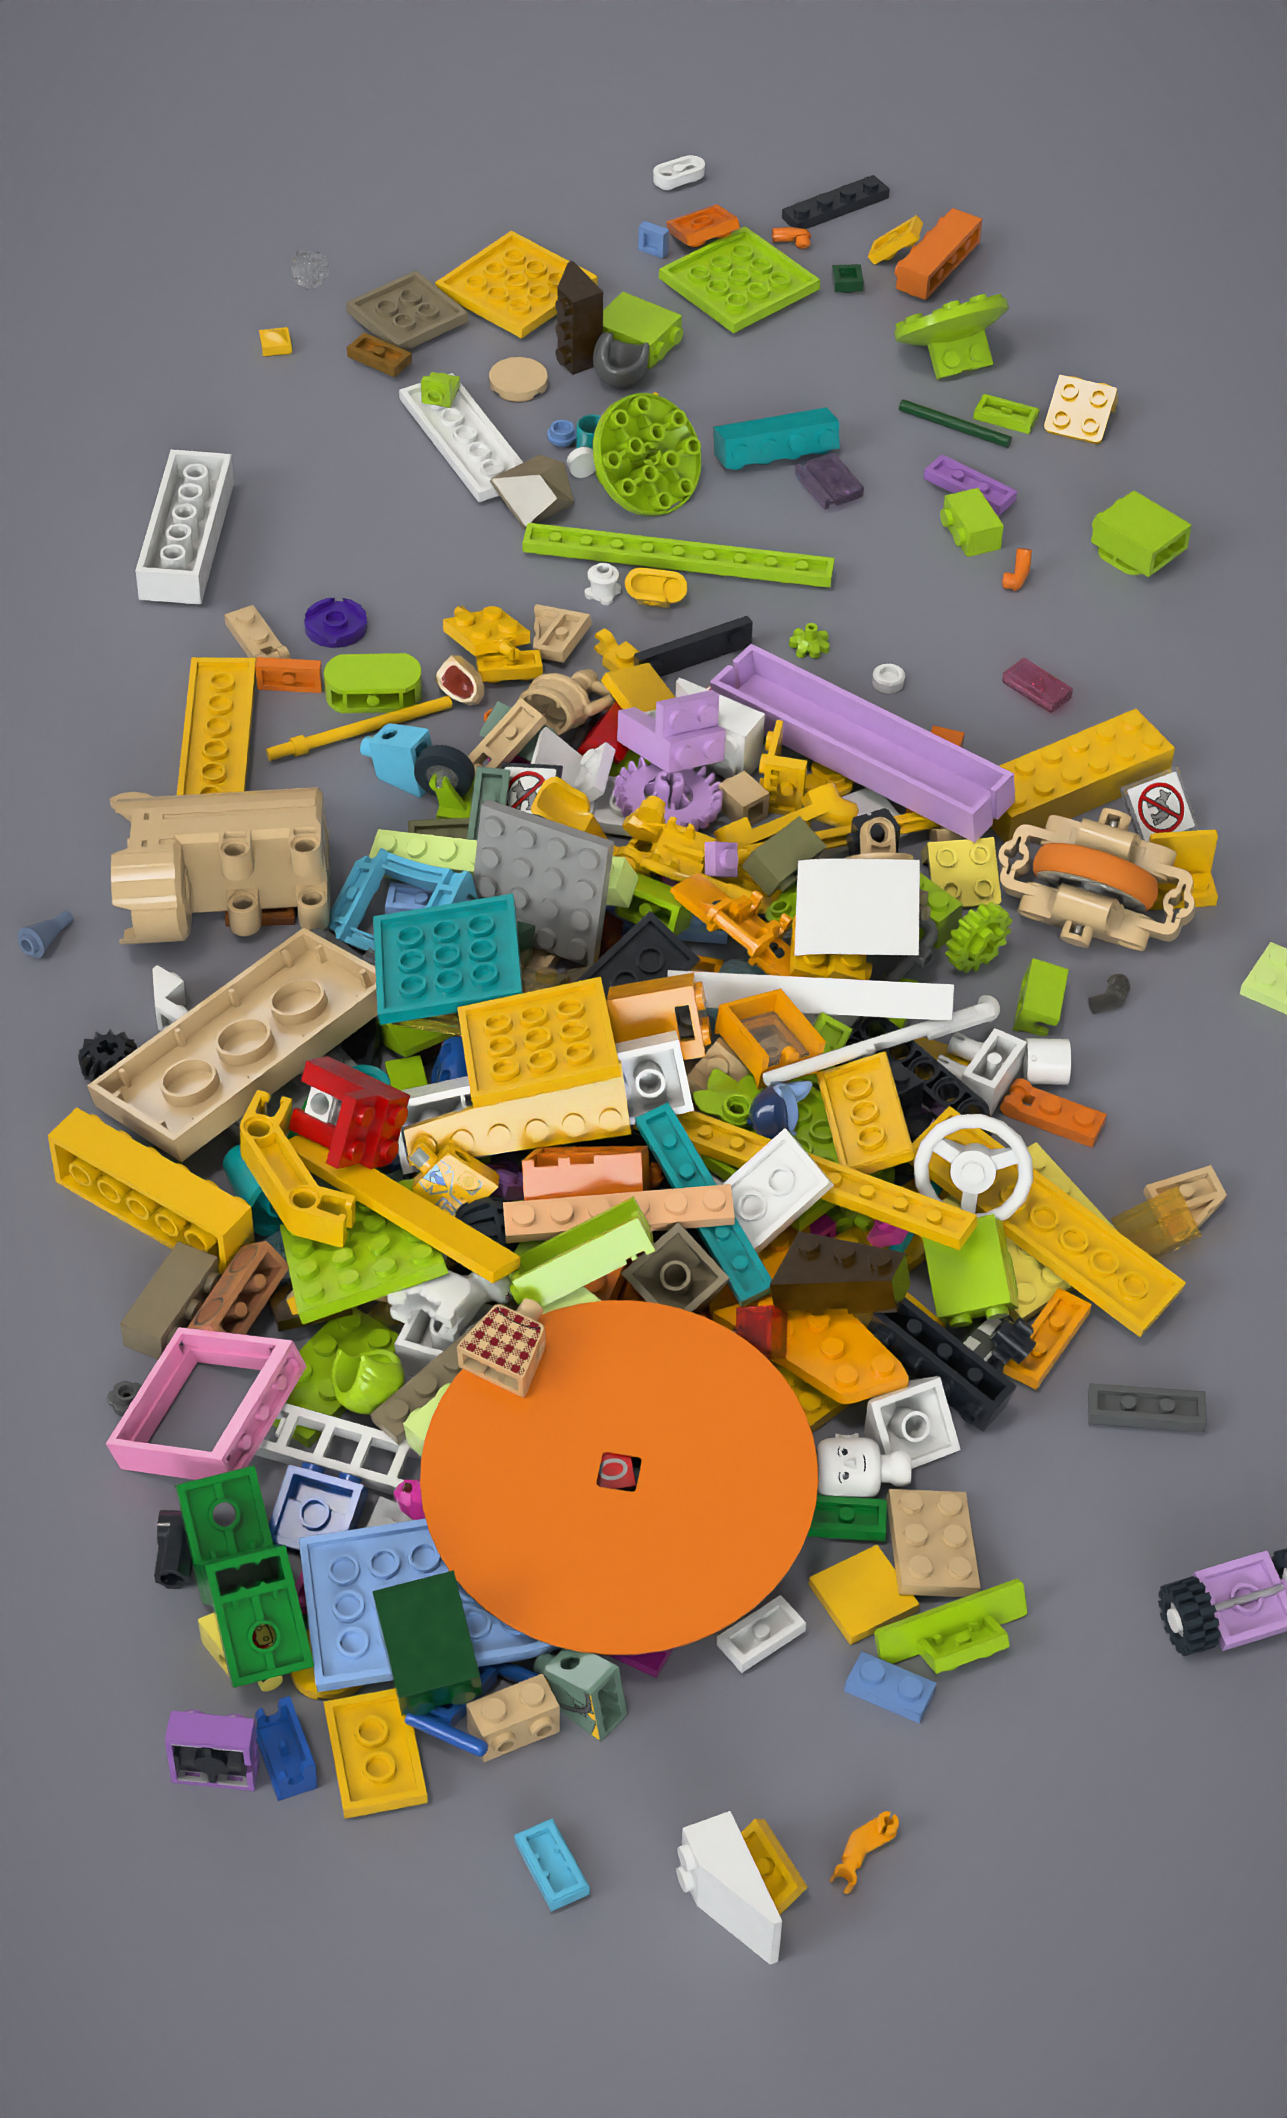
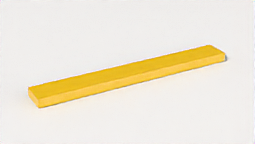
[289,1134,521,1283]

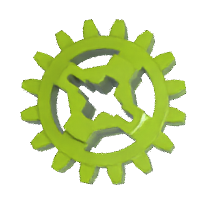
[945,902,1013,973]

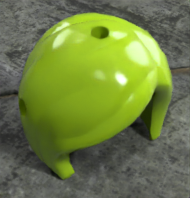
[331,1349,405,1415]

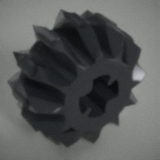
[78,1029,137,1082]

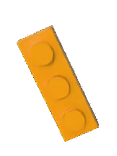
[1003,1287,1092,1390]

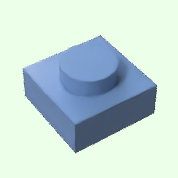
[638,221,669,259]

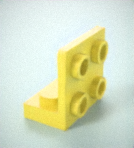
[921,837,1002,908]

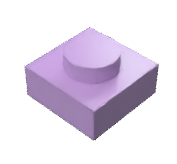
[705,841,738,878]

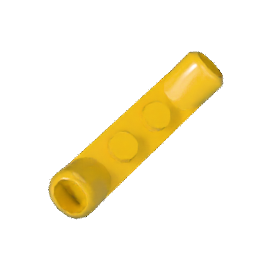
[713,782,859,866]

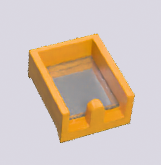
[714,988,826,1089]

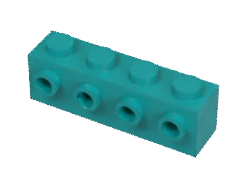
[713,407,840,470]

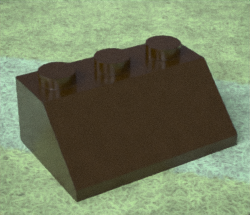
[555,261,603,375]

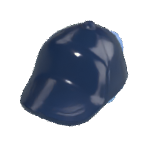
[747,1081,812,1141]

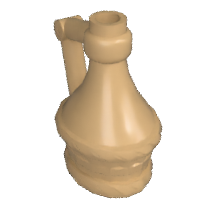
[517,669,616,736]

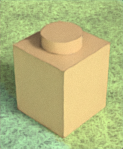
[719,770,769,826]

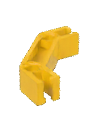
[240,1090,356,1248]

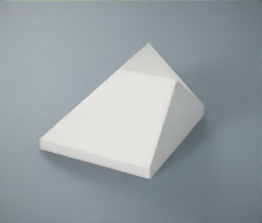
[864,1376,961,1469]

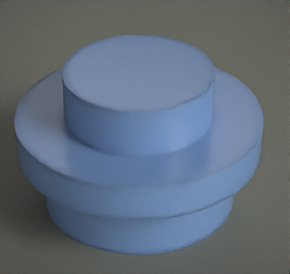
[547,420,577,447]

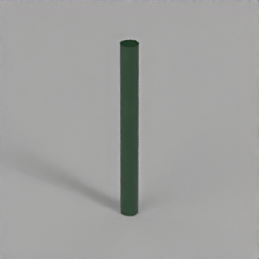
[899,399,1012,448]

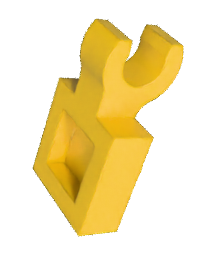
[594,628,640,671]

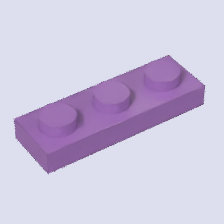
[924,454,1017,516]

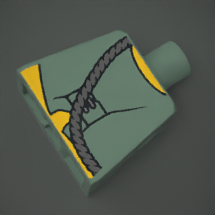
[534,1648,628,1742]

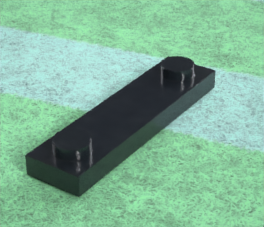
[634,616,753,677]

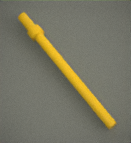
[266,695,452,761]

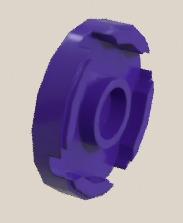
[304,598,367,648]

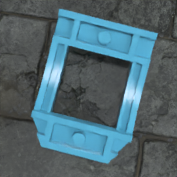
[329,848,478,954]

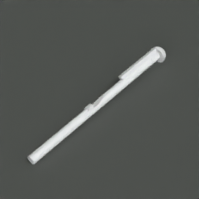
[763,995,1000,1086]

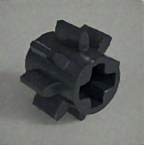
[988,1317,1036,1365]

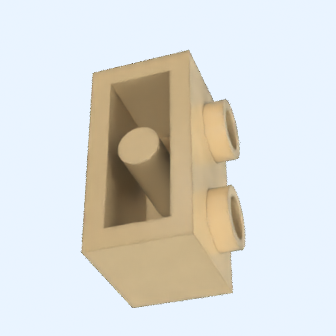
[466,1673,560,1762]

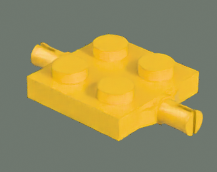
[443,605,530,661]

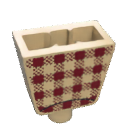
[457,1298,546,1398]

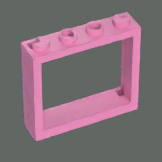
[106,1327,307,1480]

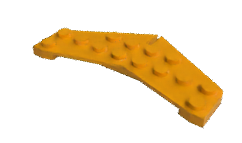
[709,1225,908,1404]

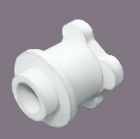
[585,563,621,605]

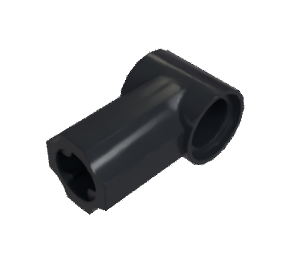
[154,1510,193,1589]

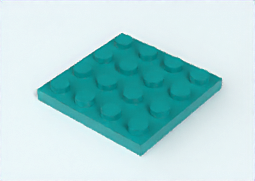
[373,894,523,1025]

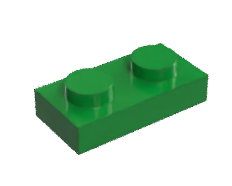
[807,1495,887,1542]

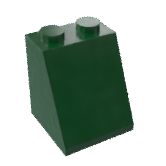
[372,1570,483,1716]

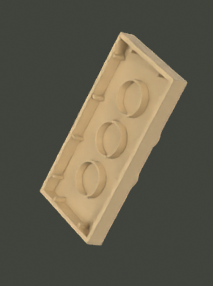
[87,928,377,1162]

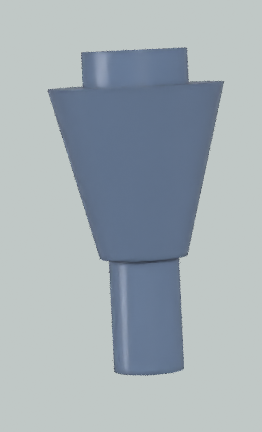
[18,911,74,958]

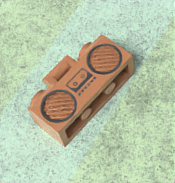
[187,1241,289,1335]

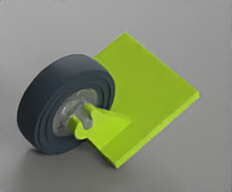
[414,745,475,819]

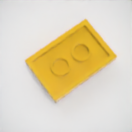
[323,1688,428,1819]

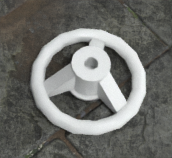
[913,1114,1033,1221]

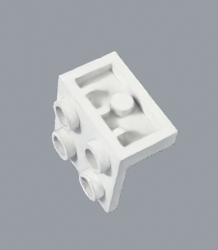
[531,727,615,803]

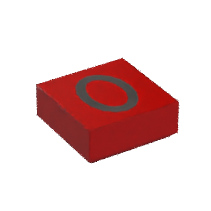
[597,1452,636,1490]

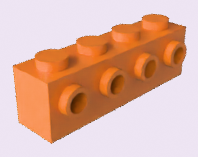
[895,208,982,300]

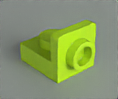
[421,372,460,408]

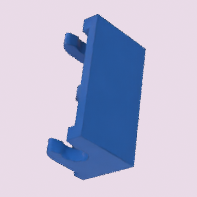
[255,1696,318,1801]

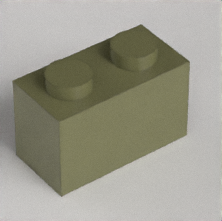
[742,816,827,897]

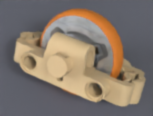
[998,808,1195,951]

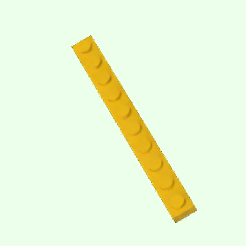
[633,1111,978,1251]

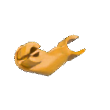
[829,1811,899,1894]

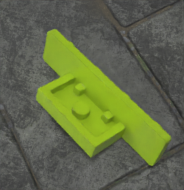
[874,1578,1027,1674]

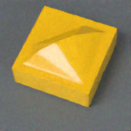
[259,327,292,356]

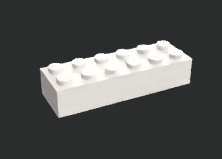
[135,449,234,604]

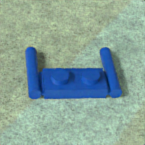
[405,1662,539,1757]

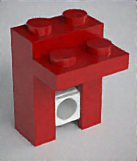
[288,1056,411,1169]

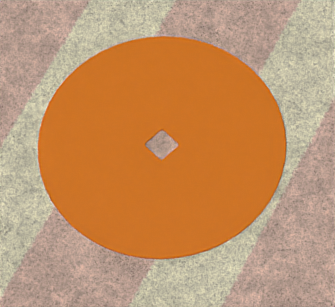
[420,1300,818,1655]

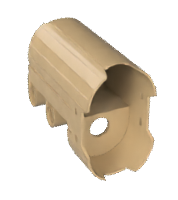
[111,787,330,945]

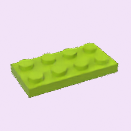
[272,1307,399,1448]

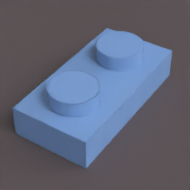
[844,1651,937,1723]

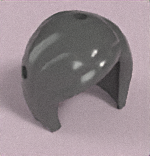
[593,332,649,388]

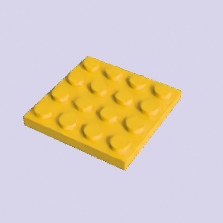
[435,230,598,339]
[457,977,622,1108]

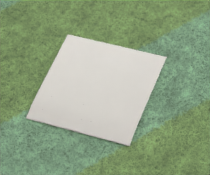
[794,859,920,956]

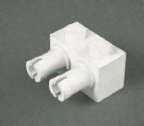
[936,1028,1027,1115]

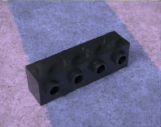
[867,1297,1017,1432]

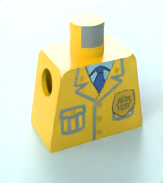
[407,1142,500,1217]

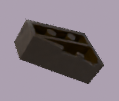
[769,1231,911,1317]

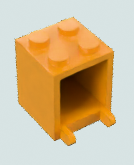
[606,972,712,1060]

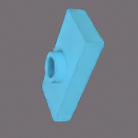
[514,1818,590,1912]

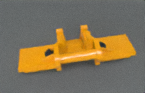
[669,873,793,976]

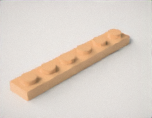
[503,1184,735,1243]

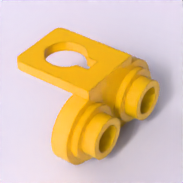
[625,567,688,608]

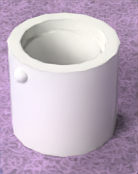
[1023,1038,1071,1085]

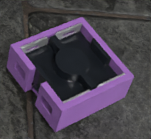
[164,1709,260,1791]

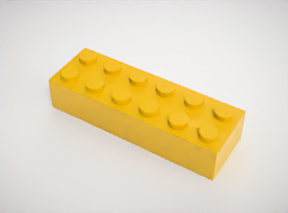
[991,708,1175,843]
[48,1107,255,1275]

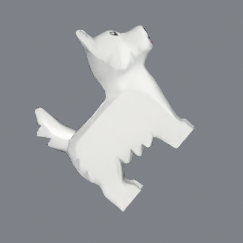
[387,1253,513,1342]

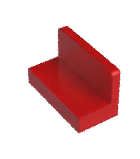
[577,701,630,764]

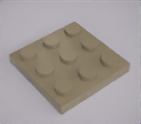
[346,270,468,351]

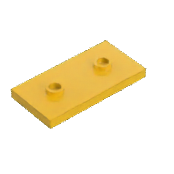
[816,1051,916,1174]

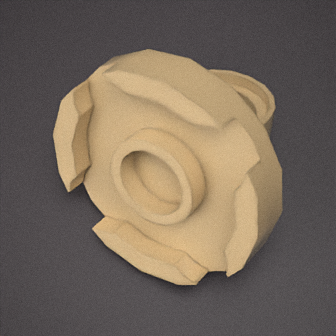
[844,817,913,860]

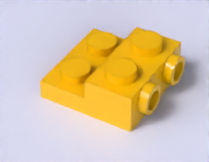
[789,915,872,980]

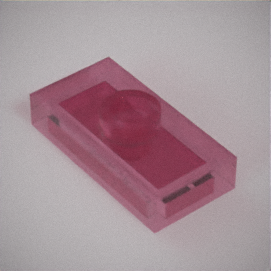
[1002,658,1073,713]

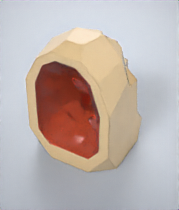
[435,655,485,706]

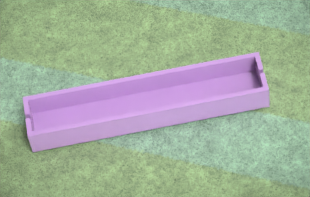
[710,644,1015,843]

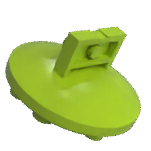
[894,294,1009,380]
[593,393,701,516]

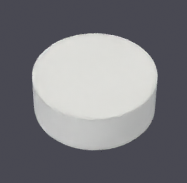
[567,447,596,478]
[872,664,905,694]

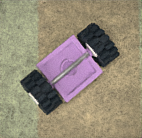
[1158,1548,1287,1656]

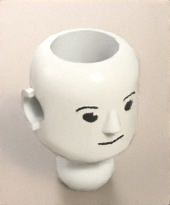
[816,1433,911,1499]

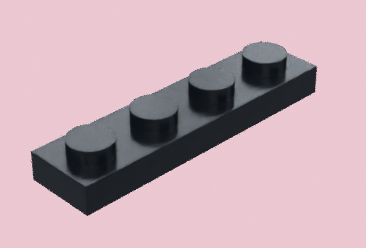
[782,175,890,229]

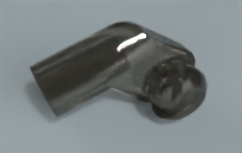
[1088,974,1130,1014]

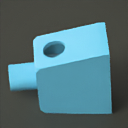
[360,723,439,798]

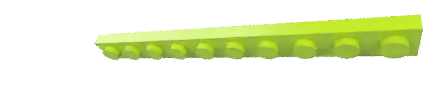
[522,523,835,588]

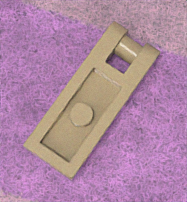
[224,605,291,659]
[468,698,547,775]

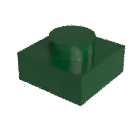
[831,264,864,293]

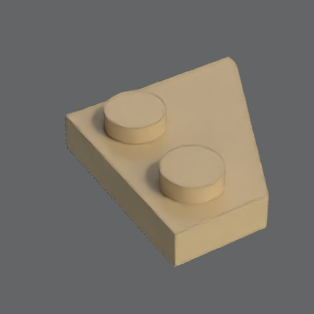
[533,604,592,663]
[1143,1165,1227,1251]

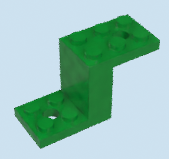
[175,1465,314,1688]

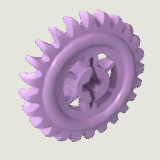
[613,756,723,832]

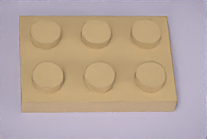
[886,1489,981,1597]

